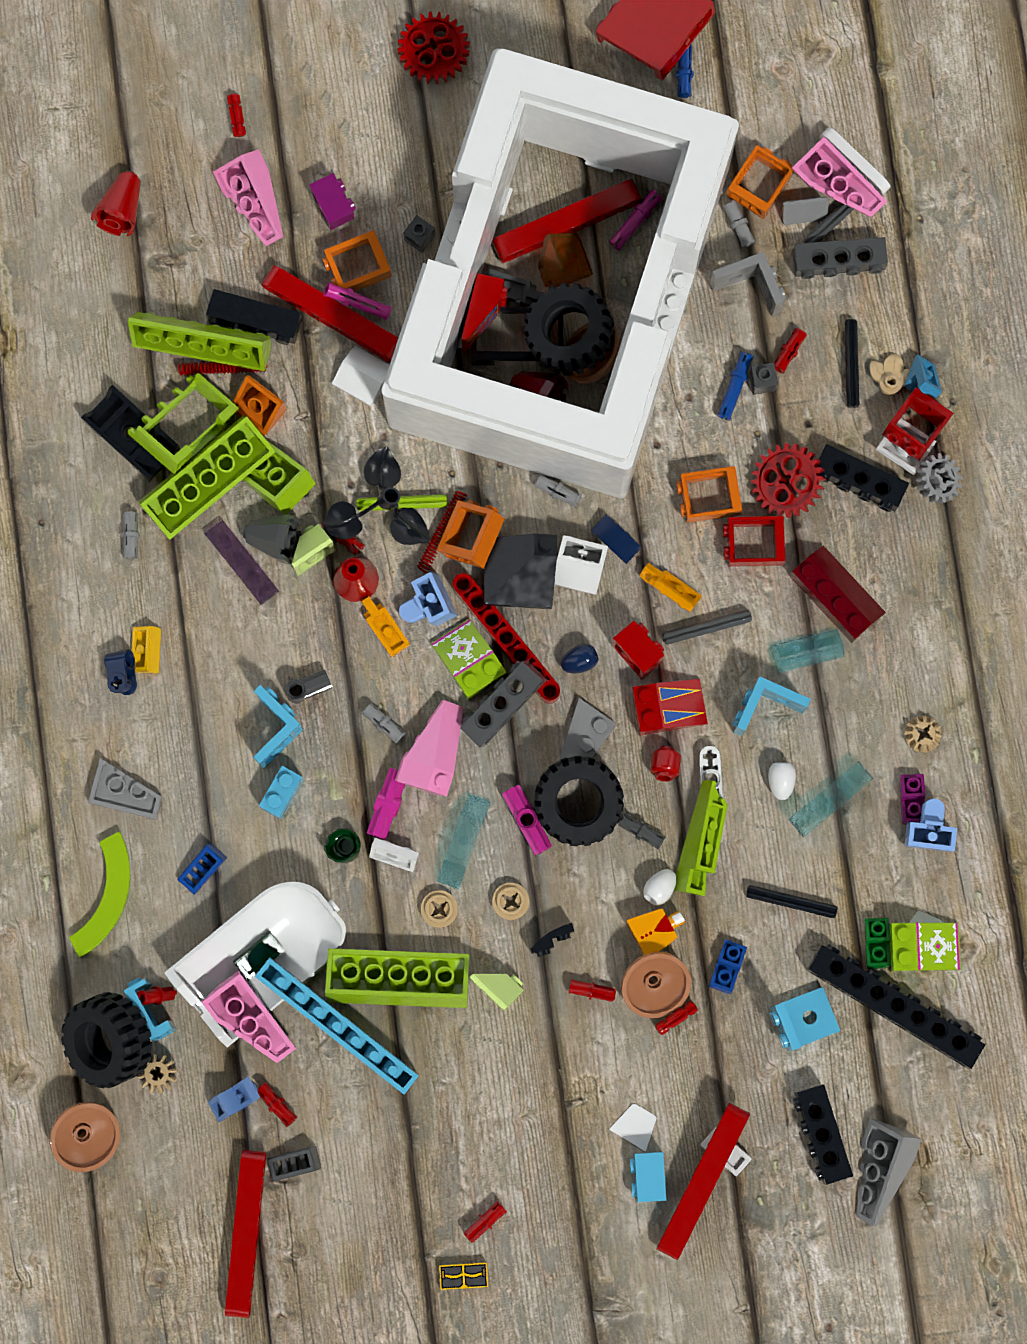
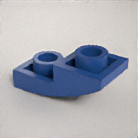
[709,939,747,995]

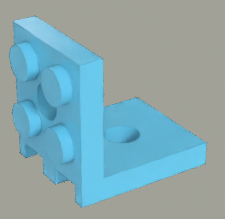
[732,676,811,736]
[253,685,303,769]
[769,987,840,1052]

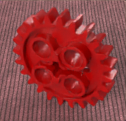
[397,11,470,84]
[751,443,826,518]

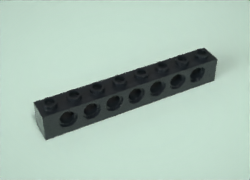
[806,944,986,1069]

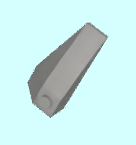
[856,1119,922,1226]

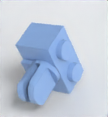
[399,572,458,626]
[904,799,957,852]

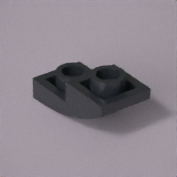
[530,923,575,957]

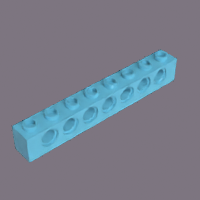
[255,957,419,1094]

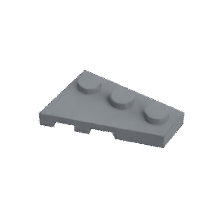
[559,698,617,781]
[88,758,162,820]

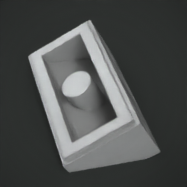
[781,196,828,225]

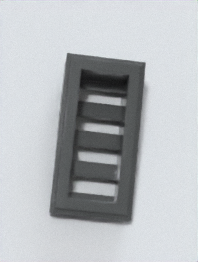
[267,1146,321,1182]

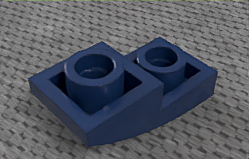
[591,514,642,564]

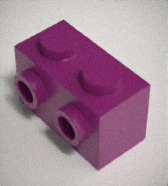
[309,173,356,231]

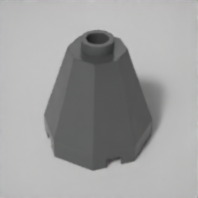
[243,514,301,564]

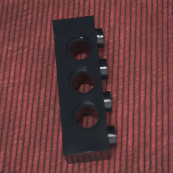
[816,444,909,512]
[793,1084,853,1185]

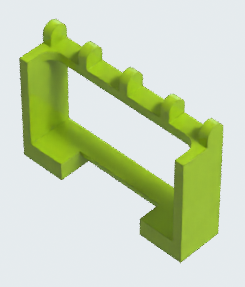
[127,373,239,475]

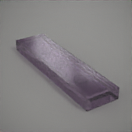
[204,520,279,605]

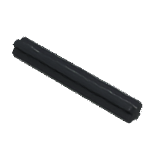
[844,319,860,408]
[746,885,838,918]

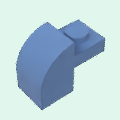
[208,1077,260,1122]

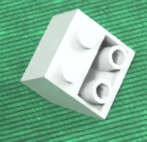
[554,535,608,595]

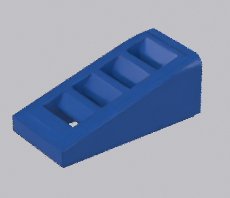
[177,843,227,895]

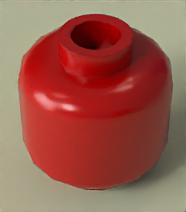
[650,746,681,782]

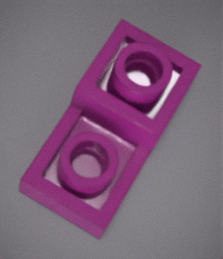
[900,774,926,825]

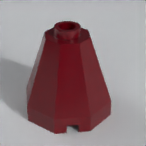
[510,371,569,402]

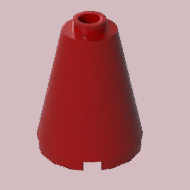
[91,171,141,236]
[333,557,379,602]

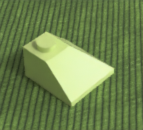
[292,524,336,576]
[470,974,524,1011]

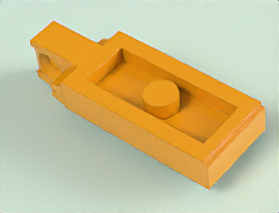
[639,563,702,612]
[361,596,410,658]

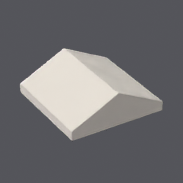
[332,346,390,407]
[876,418,937,475]

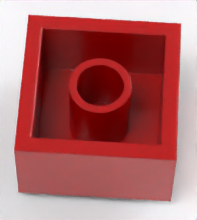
[611,620,665,680]

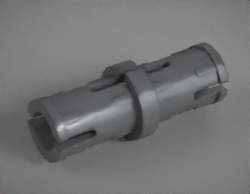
[618,813,665,849]

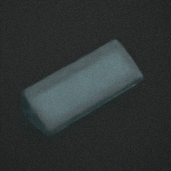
[771,629,844,673]

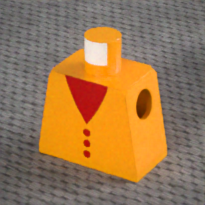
[626,908,685,955]

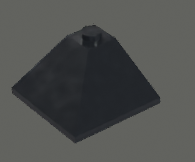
[483,533,557,609]

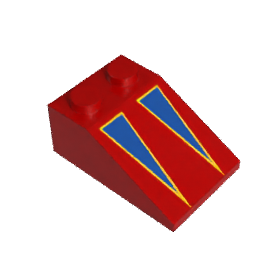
[462,273,508,352]
[631,679,708,736]

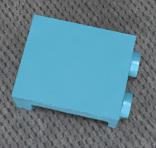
[123,978,177,1042]

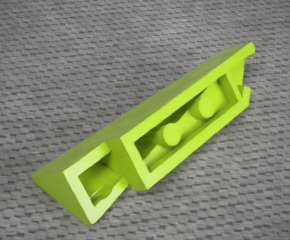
[674,780,728,896]

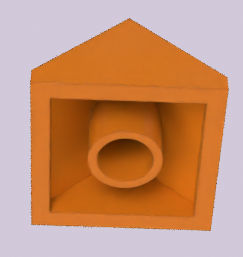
[232,375,287,436]

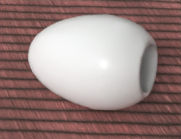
[768,762,796,800]
[643,869,676,905]

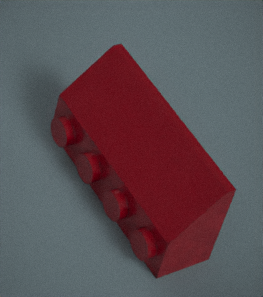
[790,545,886,643]

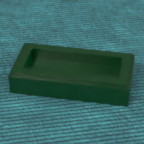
[233,932,285,981]

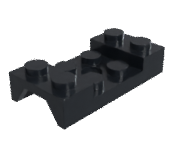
[81,385,180,482]

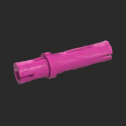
[609,189,662,251]
[324,282,391,320]

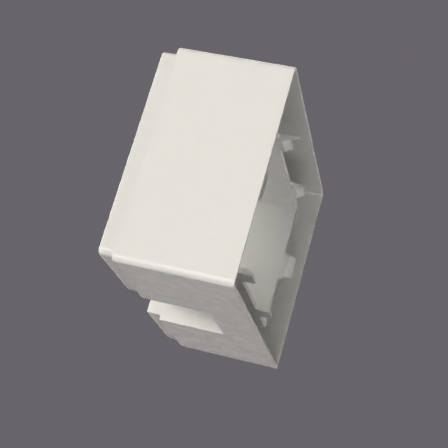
[382,48,739,498]

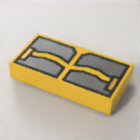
[439,1262,488,1290]

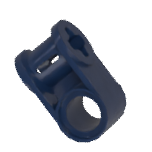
[104,649,137,695]

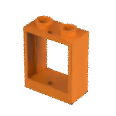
[726,145,794,219]
[322,230,392,296]
[676,466,742,523]
[437,500,505,569]

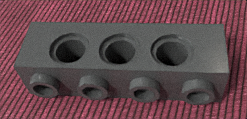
[793,237,888,279]
[460,660,547,747]

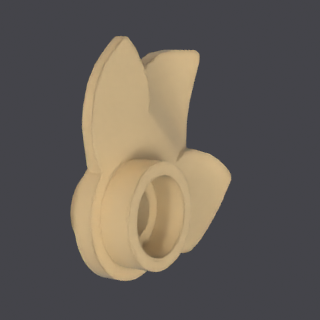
[869,354,910,396]

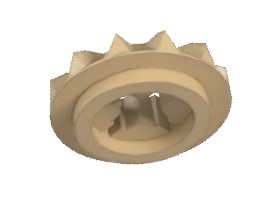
[904,715,942,753]
[492,883,530,920]
[421,890,458,928]

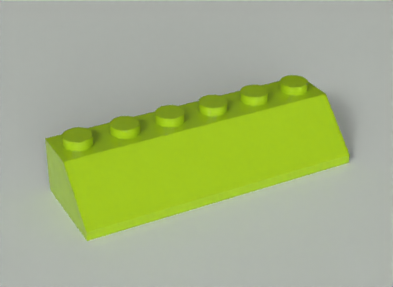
[128,312,271,371]
[137,415,276,540]
[325,948,469,1008]

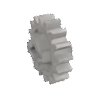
[915,453,962,504]

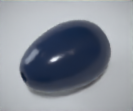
[560,644,599,674]

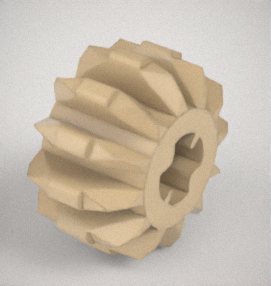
[138,1054,178,1094]

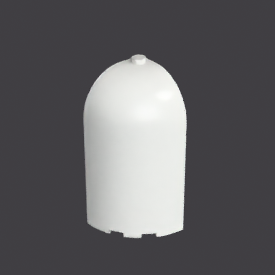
[164,882,346,1047]

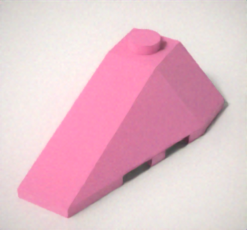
[791,137,887,218]
[213,149,283,246]
[395,700,464,797]
[202,970,296,1063]

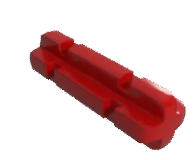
[227,93,246,138]
[655,1001,698,1035]

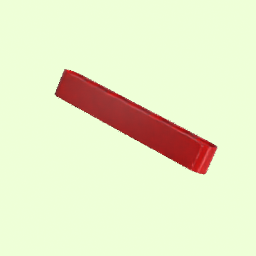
[492,179,642,263]
[261,265,398,363]
[453,573,560,704]
[656,1102,751,1260]
[225,1150,266,1318]

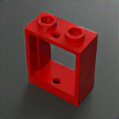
[882,387,954,461]
[723,516,786,567]

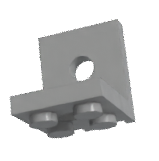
[710,252,786,317]

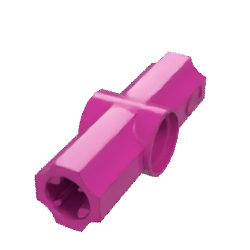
[367,768,405,840]
[502,785,552,856]

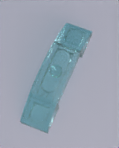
[789,761,873,838]
[437,794,491,890]

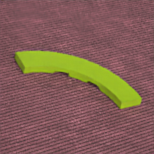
[69,831,131,958]

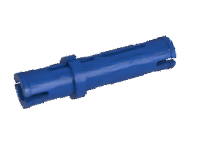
[676,44,694,98]
[717,352,754,421]

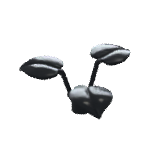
[323,446,429,545]

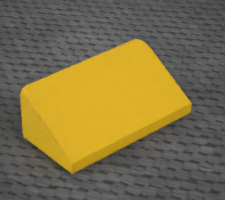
[131,626,161,674]

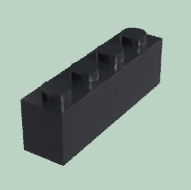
[206,289,303,345]

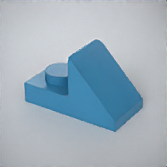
[904,355,942,398]

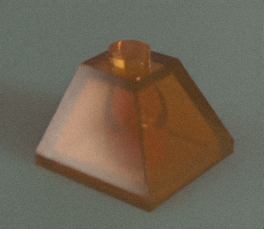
[538,233,593,287]

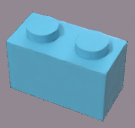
[259,766,304,820]
[630,1152,666,1202]

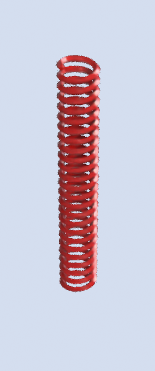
[178,361,268,376]
[417,491,467,574]

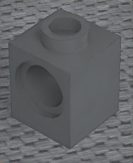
[403,215,436,253]
[749,362,778,395]

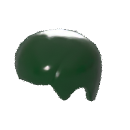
[324,828,361,864]

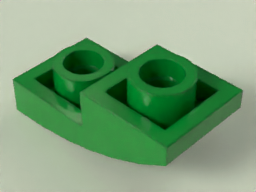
[864,918,891,969]

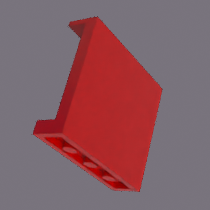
[595,0,715,81]

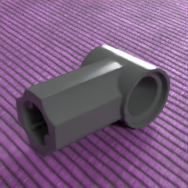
[285,670,332,704]

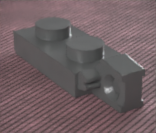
[487,269,546,306]

